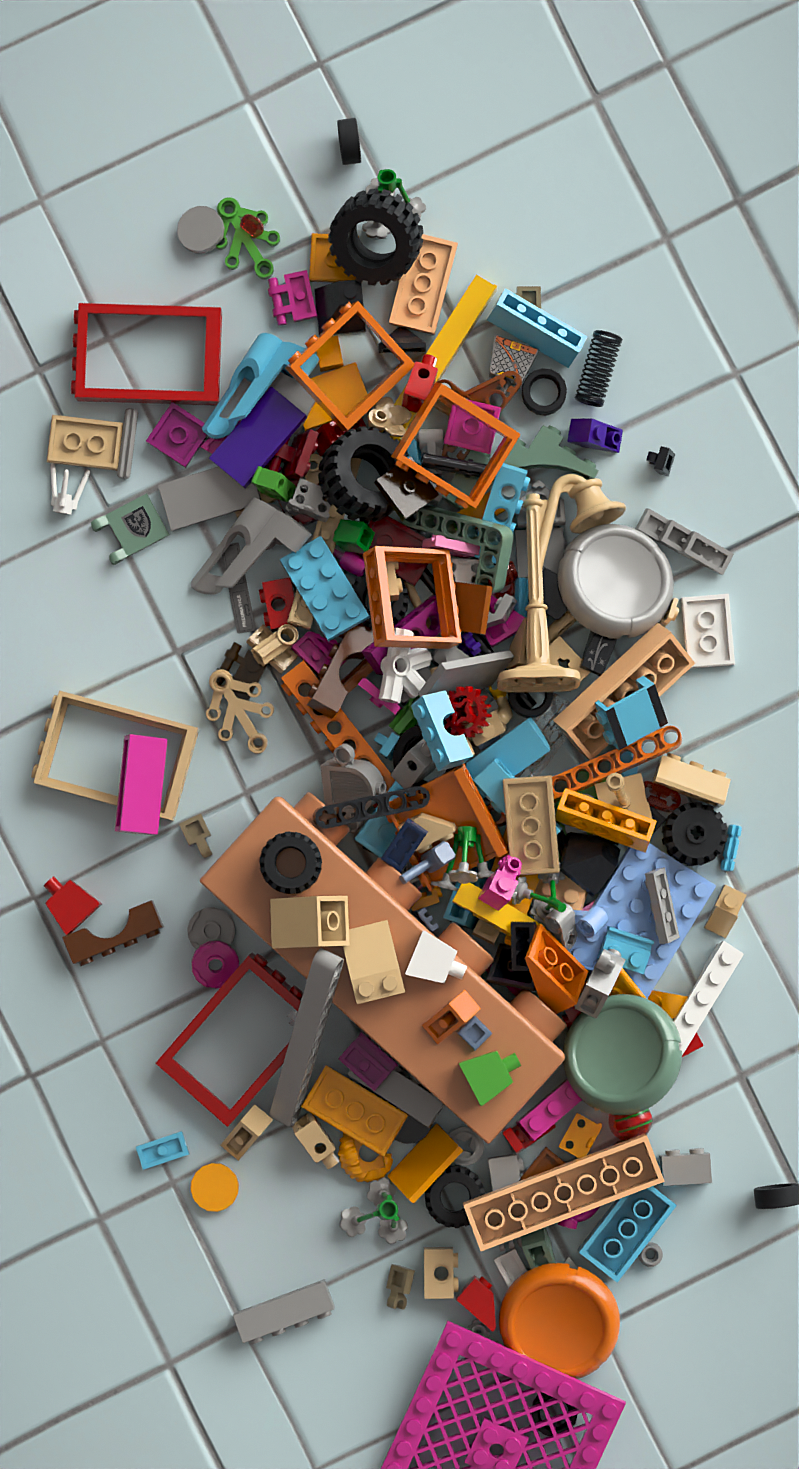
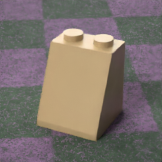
[270,896,350,949]

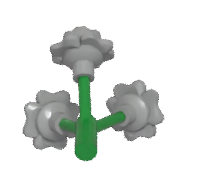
[511,862,566,926]

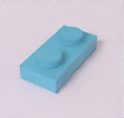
[136,1131,190,1170]

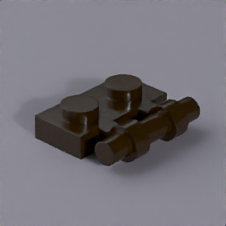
[216,642,269,701]

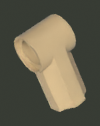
[251,624,298,667]

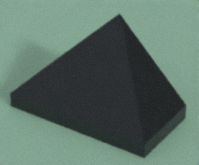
[378,327,426,353]
[511,921,537,971]

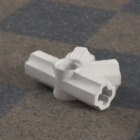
[378,628,432,703]

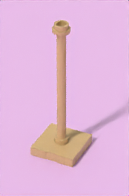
[594,773,653,819]

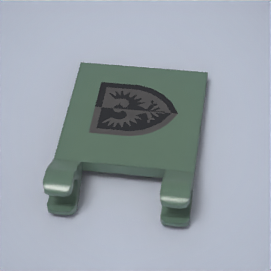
[91,493,169,565]

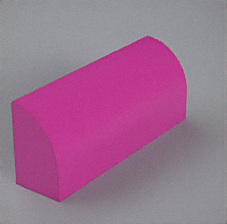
[115,734,167,835]

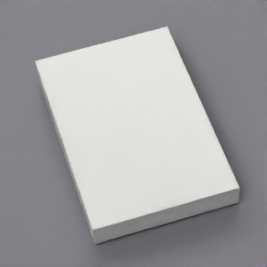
[681,594,735,669]

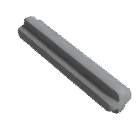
[117,408,138,479]

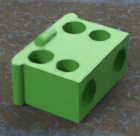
[251,466,296,503]

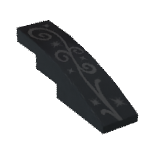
[580,630,617,676]

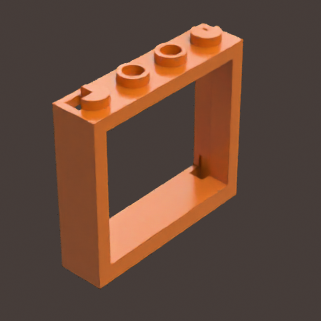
[285,301,415,431]
[391,382,521,509]
[363,546,461,649]

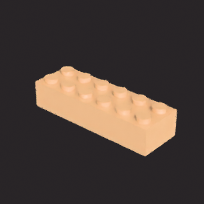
[553,623,695,760]

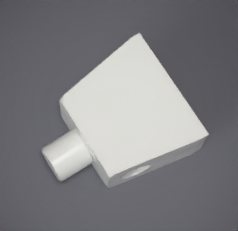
[405,930,467,983]

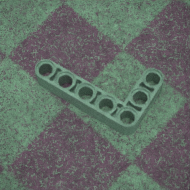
[400,505,513,595]

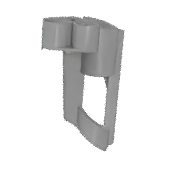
[191,497,312,595]

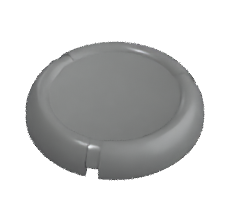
[558,524,674,639]

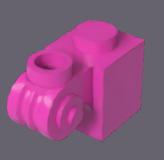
[478,855,522,911]

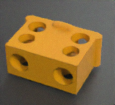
[558,1113,602,1158]

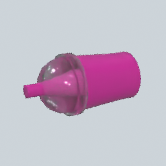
[333,546,365,577]

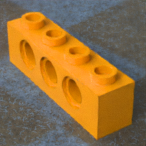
[555,788,657,853]

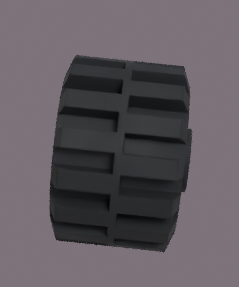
[661,802,728,866]

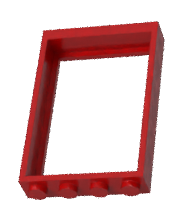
[71,303,222,405]
[155,952,303,1127]

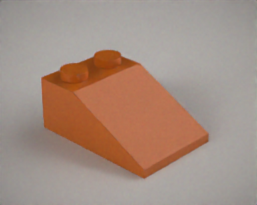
[525,924,589,1014]

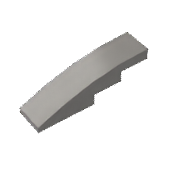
[635,508,734,575]

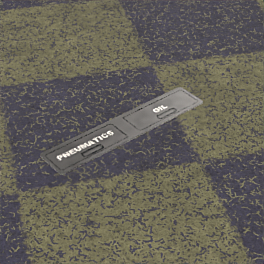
[222,542,256,633]

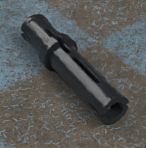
[421,452,487,478]

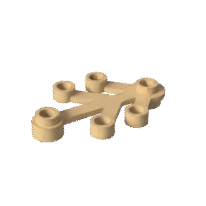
[206,669,274,753]

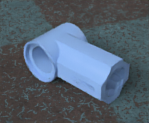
[574,906,608,938]

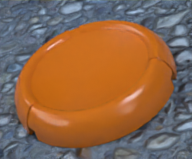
[499,1263,620,1379]

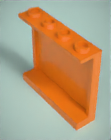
[386,764,509,891]

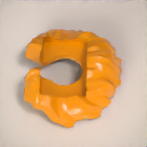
[337,1133,393,1183]

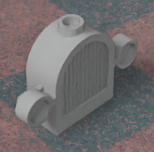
[320,744,387,833]
[575,949,626,1019]

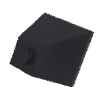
[314,280,366,335]
[560,832,621,896]
[487,943,536,991]

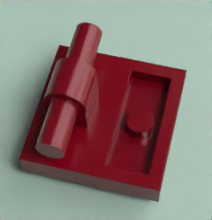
[269,429,319,481]

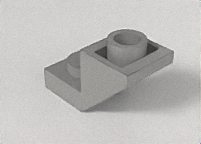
[487,593,517,628]

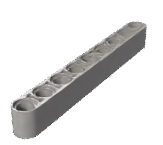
[269,948,344,1127]

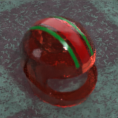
[608,1108,653,1140]

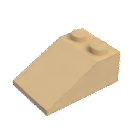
[343,920,405,1004]

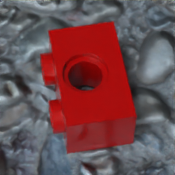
[259,577,298,632]

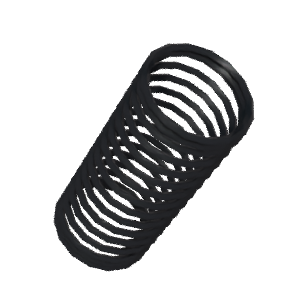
[574,330,623,407]

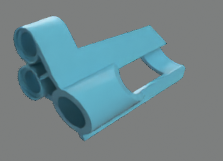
[202,333,319,439]

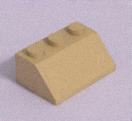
[651,753,731,807]

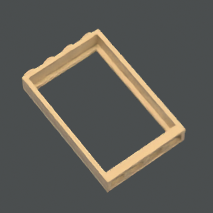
[31,691,199,821]

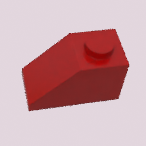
[456,1275,496,1332]

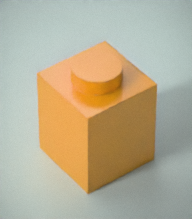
[316,335,343,372]

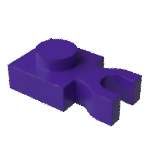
[457,632,481,657]

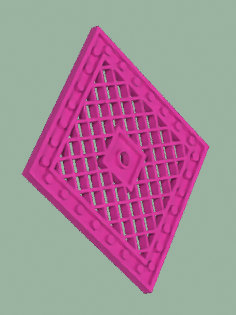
[380,1321,626,1469]

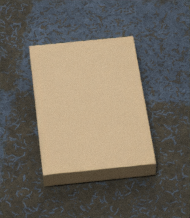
[47,415,123,471]

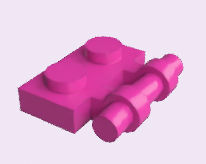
[268,270,317,326]

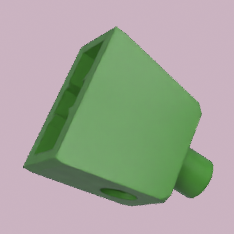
[459,1050,521,1106]

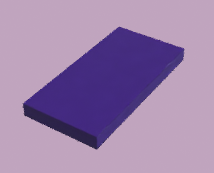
[209,386,307,489]

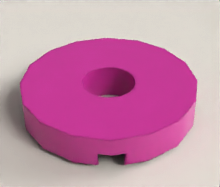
[191,940,239,989]

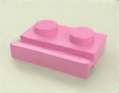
[422,535,480,559]

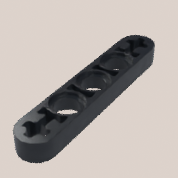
[313,786,430,828]

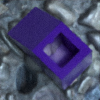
[567,418,623,453]

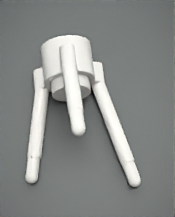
[50,463,90,515]

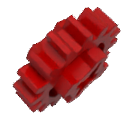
[444,686,492,738]

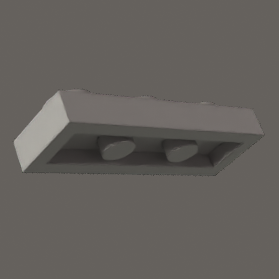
[645,867,680,944]

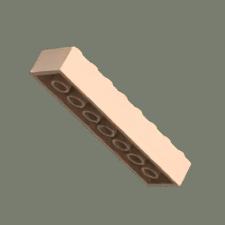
[463,1134,665,1251]

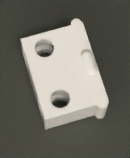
[451,559,479,584]

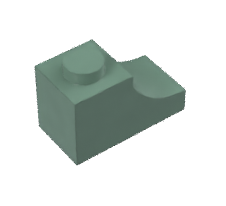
[521,1227,556,1269]

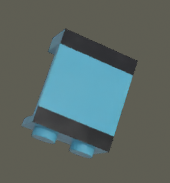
[595,676,668,750]

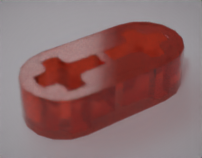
[644,781,681,813]

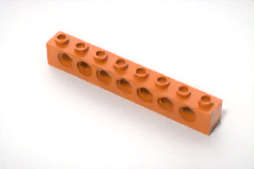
[280,660,395,808]

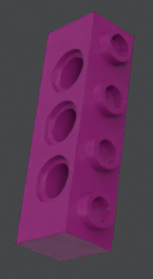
[361,595,441,675]

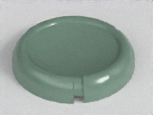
[563,994,682,1115]

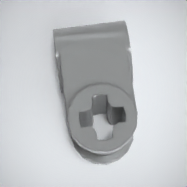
[543,902,577,950]

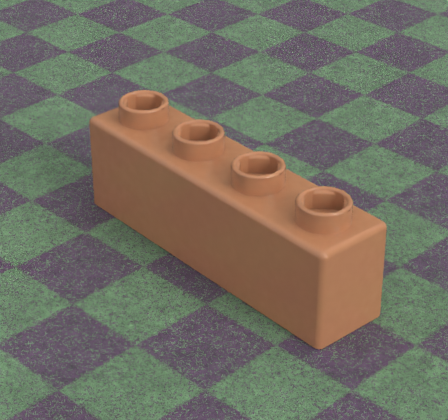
[200,792,566,1144]

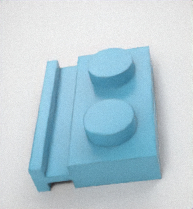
[597,926,655,974]

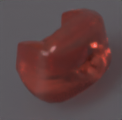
[240,214,264,238]

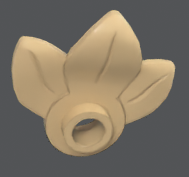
[367,397,412,437]

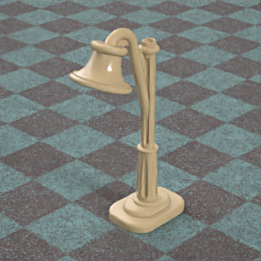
[497,474,626,693]

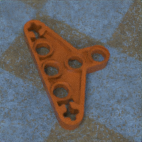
[437,371,522,460]

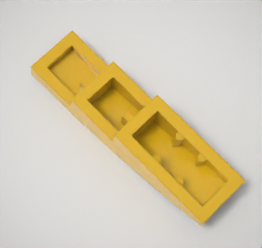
[452,882,545,937]

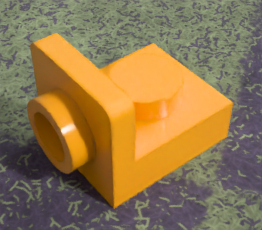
[411,886,442,912]

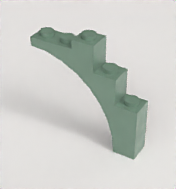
[442,425,598,510]

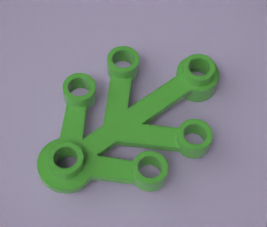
[216,197,280,279]

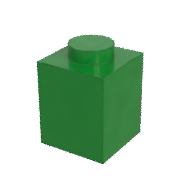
[333,519,375,554]

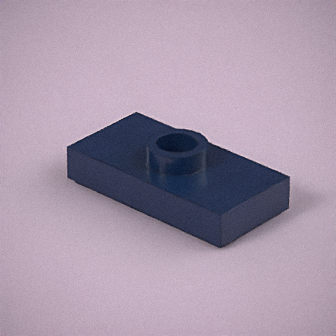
[381,818,428,873]

